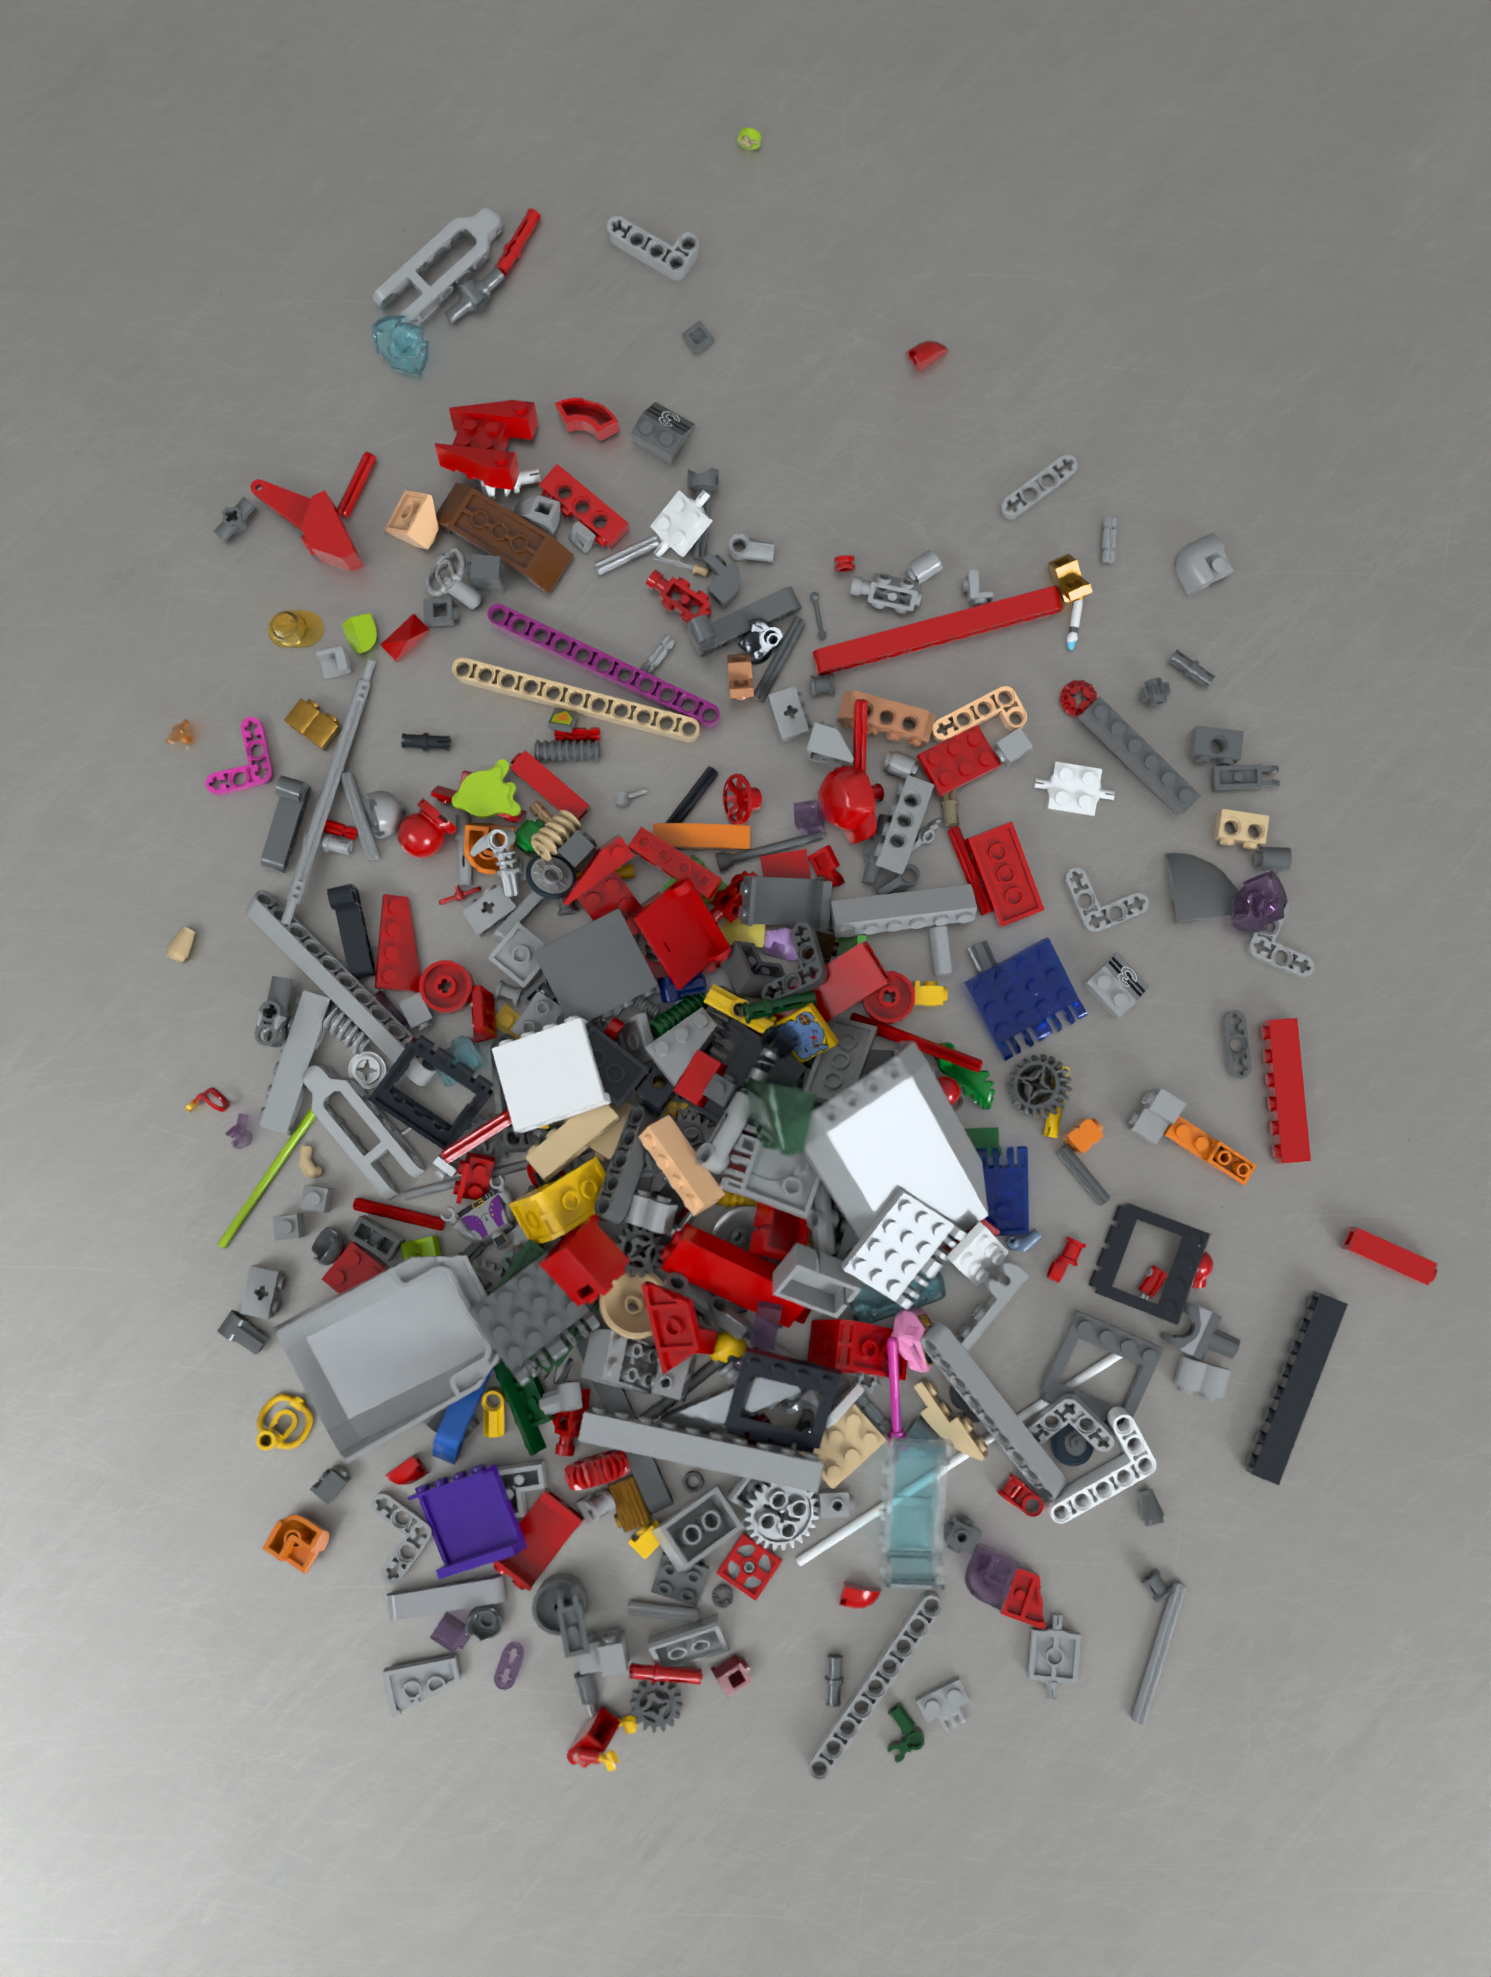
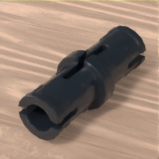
[401,733,450,751]

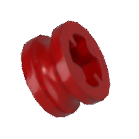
[834,555,856,573]

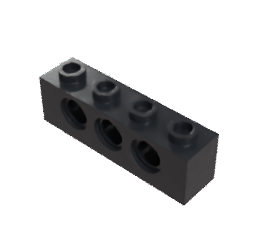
[635,1034,715,1116]

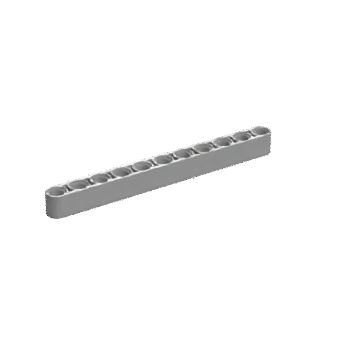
[246,890,438,1086]

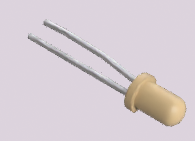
[653,557,709,576]

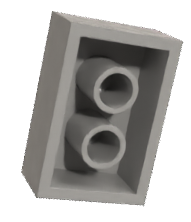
[651,1486,744,1572]

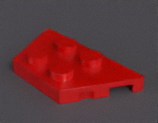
[641,1281,703,1374]

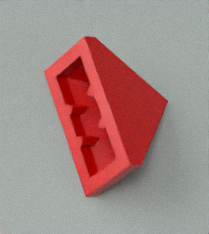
[380,613,430,662]

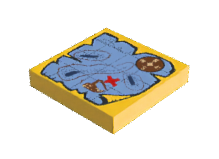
[774,1003,839,1063]

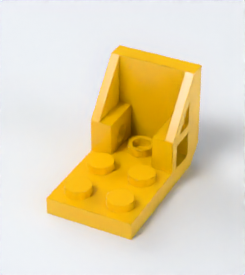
[508,1157,606,1244]

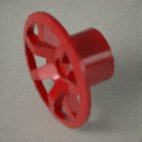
[722,774,762,825]

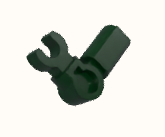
[887,1703,925,1763]

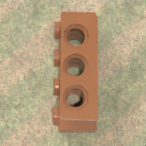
[837,690,936,748]

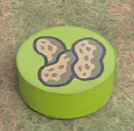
[737,128,761,149]

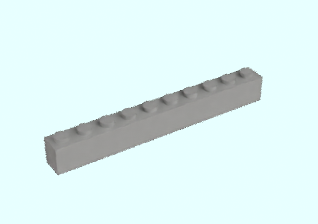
[578,1406,825,1493]

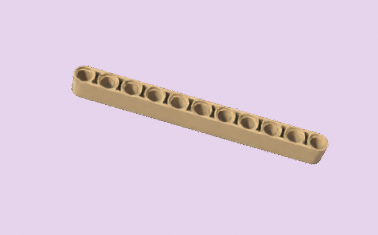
[452,658,700,743]

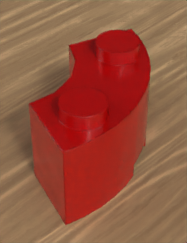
[555,398,620,442]

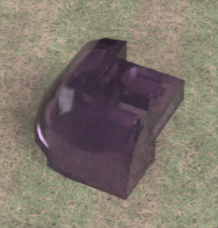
[1231,870,1288,933]
[964,1543,1020,1611]

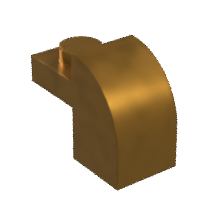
[1048,554,1092,603]

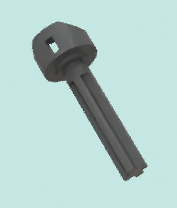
[687,468,719,560]

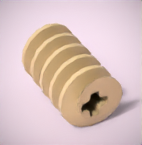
[531,810,581,861]

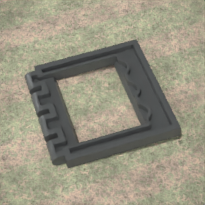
[1040,1310,1164,1430]

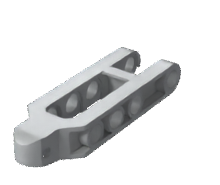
[373,208,502,333]
[303,1064,426,1201]

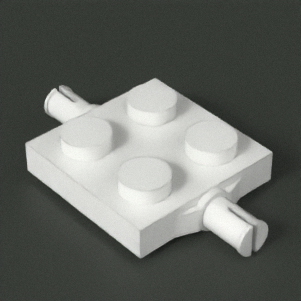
[650,490,713,558]
[1034,762,1115,816]

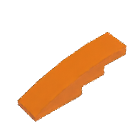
[653,823,751,850]

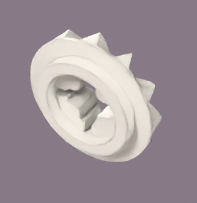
[348,1051,387,1089]

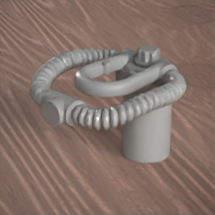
[425,547,482,609]

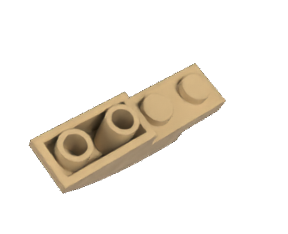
[914,1378,989,1461]

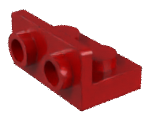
[471,985,497,1043]
[453,1152,495,1204]

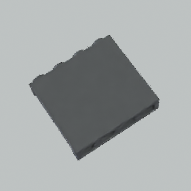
[533,908,658,1028]

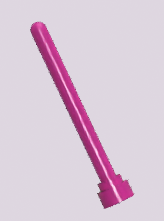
[887,1337,907,1448]

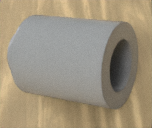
[905,550,943,584]

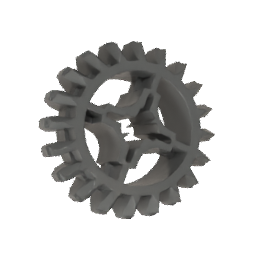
[1008,1054,1072,1119]

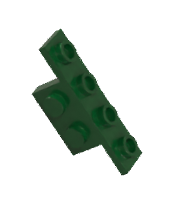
[493,1362,555,1456]

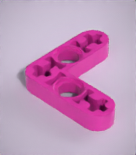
[205,717,274,795]

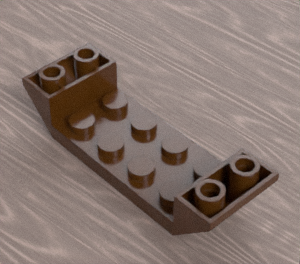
[436,483,574,594]

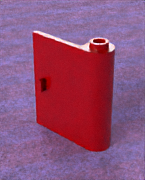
[633,877,732,990]

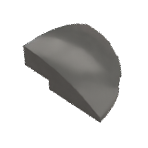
[1165,853,1246,923]

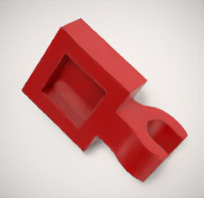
[808,845,845,888]

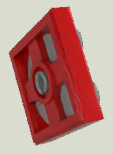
[716,1532,783,1601]

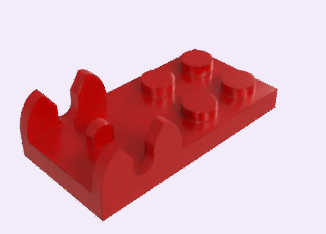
[965,821,1045,927]

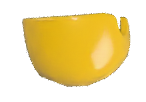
[709,1330,747,1363]

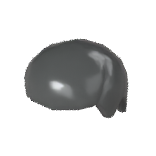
[312,1227,345,1266]
[465,1604,504,1641]

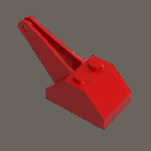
[250,479,364,572]

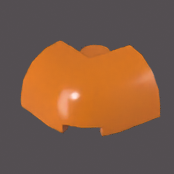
[464,823,515,875]
[262,1515,329,1574]

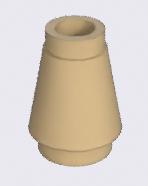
[165,926,196,963]

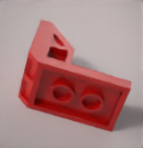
[807,1319,908,1381]

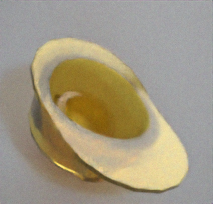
[268,610,324,648]

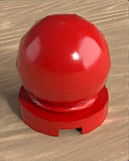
[398,798,458,859]

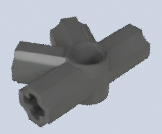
[684,1283,751,1340]

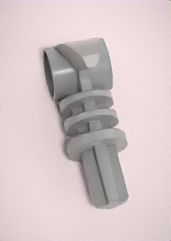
[470,826,520,897]

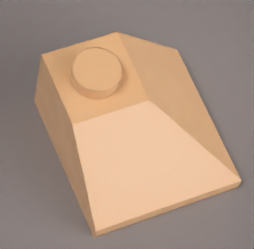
[384,490,439,550]

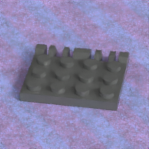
[467,1252,601,1387]

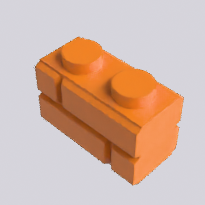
[1061,1118,1103,1153]

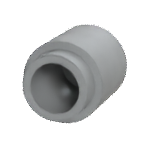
[883,751,919,780]

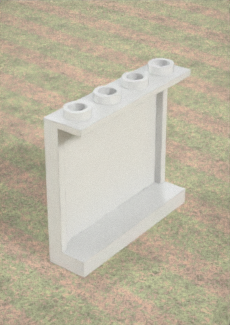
[492,1016,611,1133]

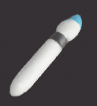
[1067,599,1083,650]

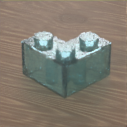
[436,1035,489,1087]

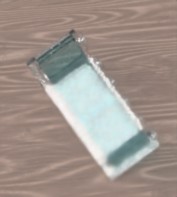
[877,1436,954,1590]

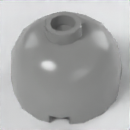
[364,791,406,839]

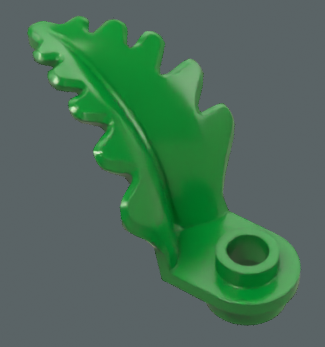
[934,1042,995,1110]

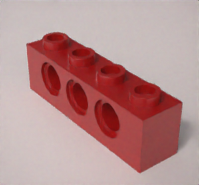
[539,464,629,550]
[628,827,722,902]

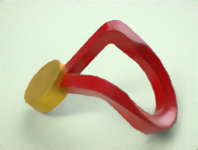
[184,1087,229,1113]

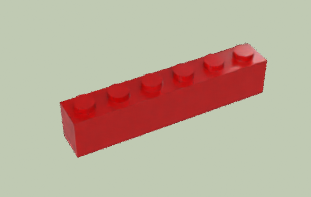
[1260,1018,1311,1163]

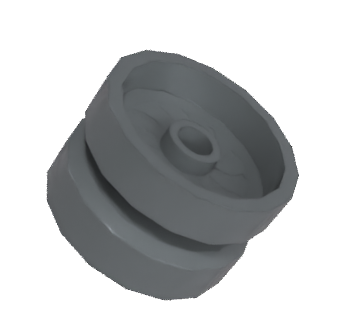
[532,1574,588,1636]

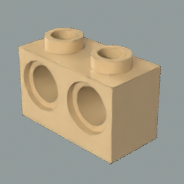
[1213,809,1269,850]

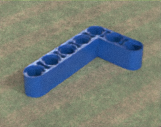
[432,1368,493,1465]

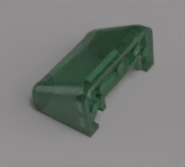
[746,1079,816,1157]

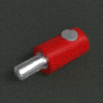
[1138,1265,1168,1300]

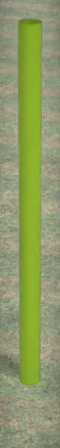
[217,1105,316,1249]

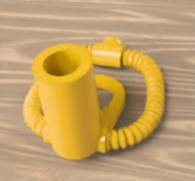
[256,1393,313,1450]

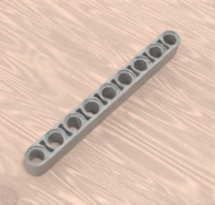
[920,1322,1068,1502]
[808,1590,943,1780]

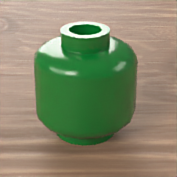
[514,819,545,855]

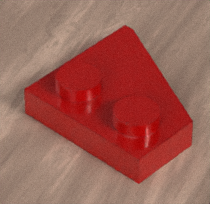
[999,1566,1045,1629]

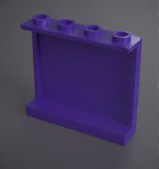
[408,1463,528,1579]

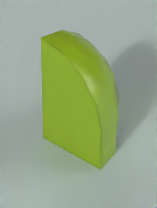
[341,613,377,654]

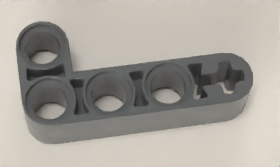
[261,775,311,873]

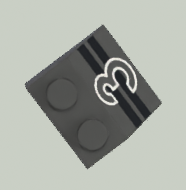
[631,402,695,465]

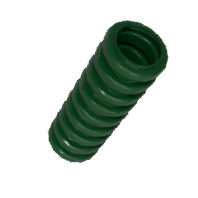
[649,990,709,1038]

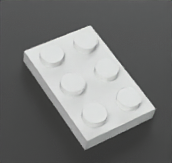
[947,1221,1009,1287]

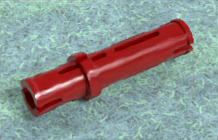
[494,208,541,275]
[629,1663,703,1685]

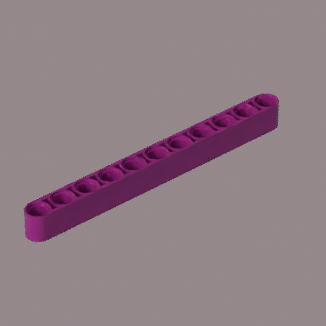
[487,604,720,729]

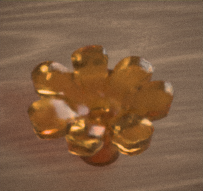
[165,719,193,745]

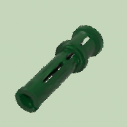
[742,991,817,1024]

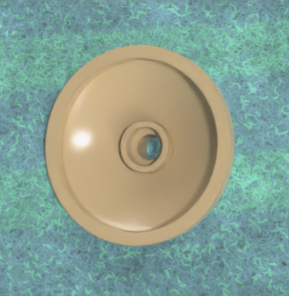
[599,1271,663,1339]

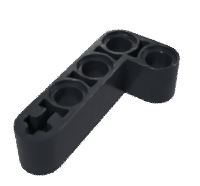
[327,884,376,980]

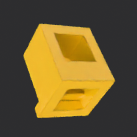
[913,981,948,1006]
[628,1519,661,1560]

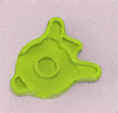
[452,759,521,818]

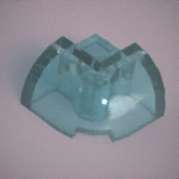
[372,315,429,376]

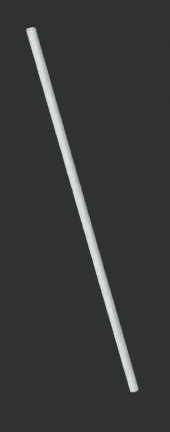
[795,1353,1123,1567]

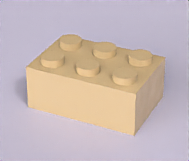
[800,1402,887,1489]

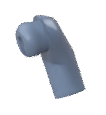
[1006,1229,1043,1252]

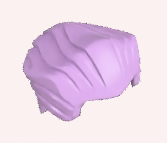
[763,928,798,961]

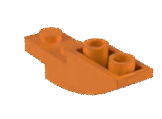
[1163,1116,1257,1186]

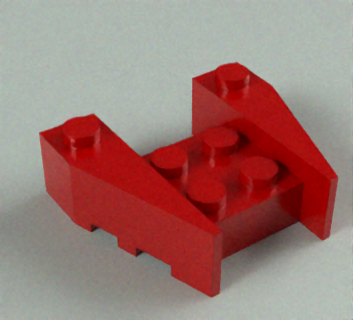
[434,400,539,490]
[562,834,662,935]

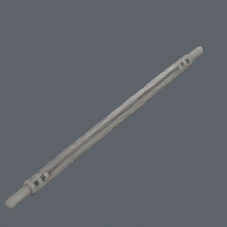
[280,659,376,926]

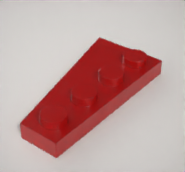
[374,894,421,993]

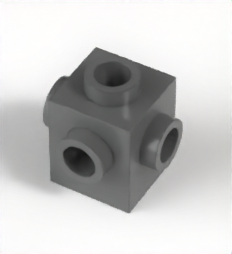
[942,1515,982,1555]

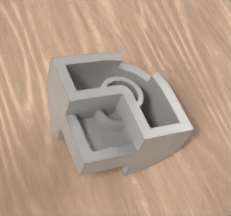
[1175,533,1234,596]

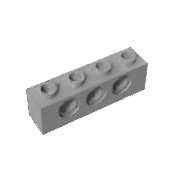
[874,775,934,875]

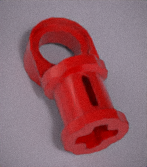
[1047,1236,1086,1283]

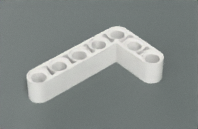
[1045,1407,1156,1524]

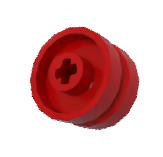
[419,960,476,1014]
[862,971,915,1024]

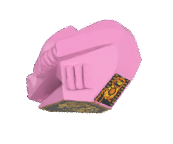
[891,1307,934,1373]

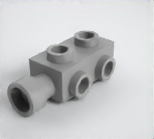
[850,573,922,614]

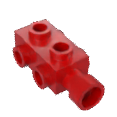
[645,569,712,624]
[710,871,758,925]
[552,1381,591,1457]

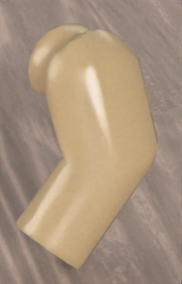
[299,1146,322,1179]

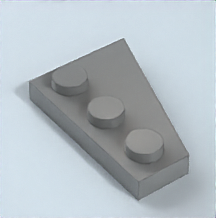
[383,1654,461,1718]

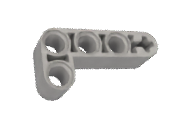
[607,216,699,281]

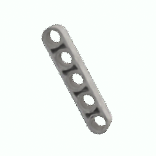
[386,1574,506,1620]

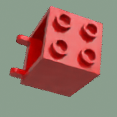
[539,1214,630,1307]

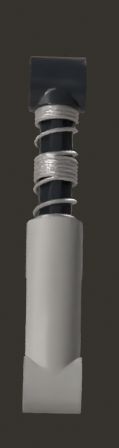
[695,1026,795,1175]

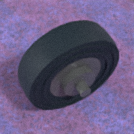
[1051,1423,1094,1466]

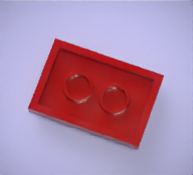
[917,725,1001,797]

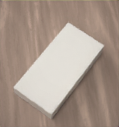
[826,1383,864,1428]

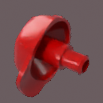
[818,765,884,844]

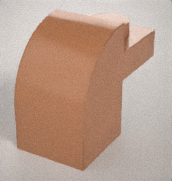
[727,653,754,700]

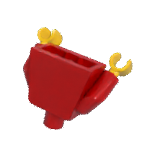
[566,1706,638,1771]

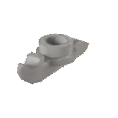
[912,818,943,851]

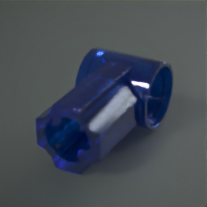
[658,972,707,1003]

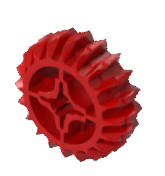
[564,1449,630,1491]

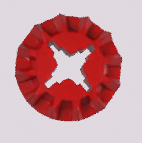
[1060,680,1097,717]

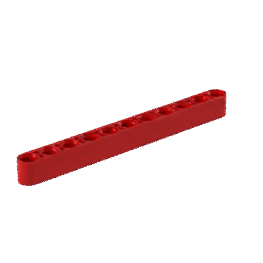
[812,586,1064,676]

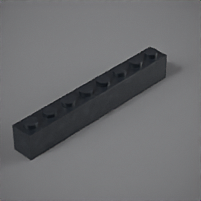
[1245,1291,1348,1485]

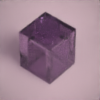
[794,800,825,835]
[430,1612,470,1654]

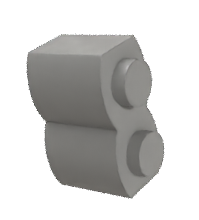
[623,1189,678,1234]
[1174,1355,1231,1401]

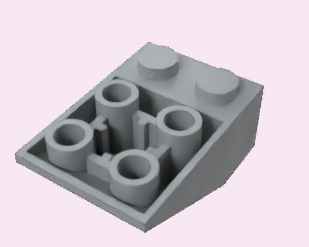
[581,1329,658,1395]

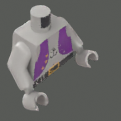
[440,1173,516,1250]

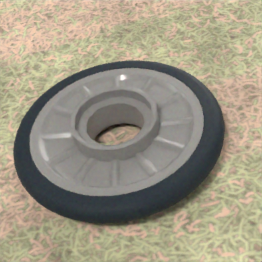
[526,854,577,899]

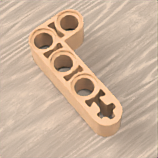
[931,686,1027,744]

